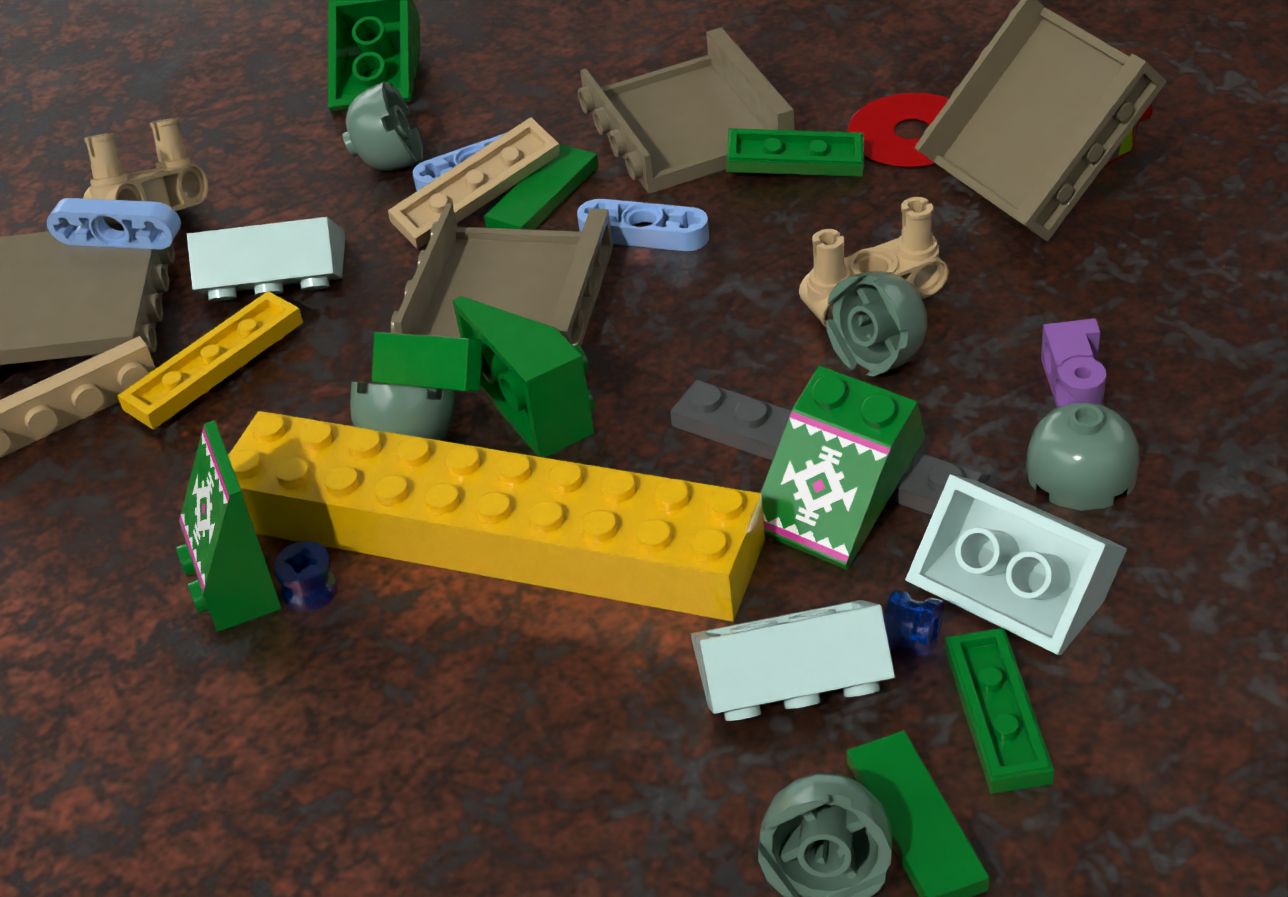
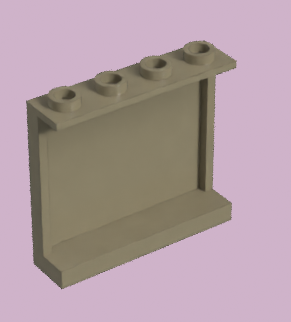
[914,0,1167,242]
[578,27,795,194]
[391,203,613,347]
[0,224,175,369]

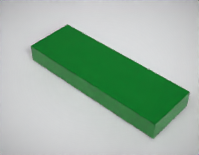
[726,128,864,177]
[484,143,599,230]
[372,332,483,392]
[945,628,1054,794]
[846,730,989,897]

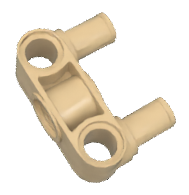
[83,118,208,225]
[799,197,949,328]

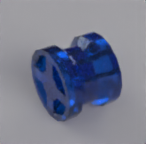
[273,541,338,612]
[883,590,944,658]

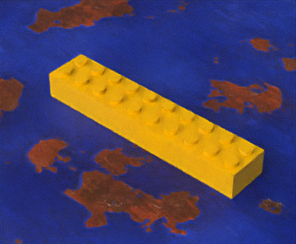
[228,411,765,622]

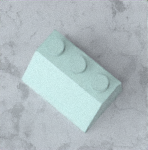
[187,217,345,301]
[905,474,1127,655]
[690,600,895,721]

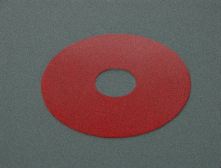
[847,93,949,167]

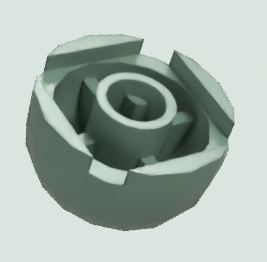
[343,82,423,172]
[826,271,928,376]
[350,382,456,441]
[1026,402,1140,511]
[758,773,892,897]

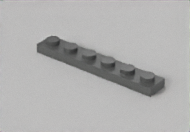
[670,380,982,515]

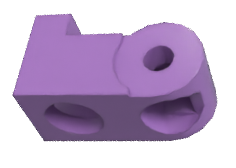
[1041,318,1106,408]

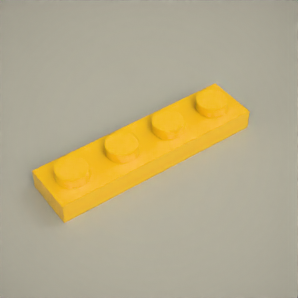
[117,291,303,430]

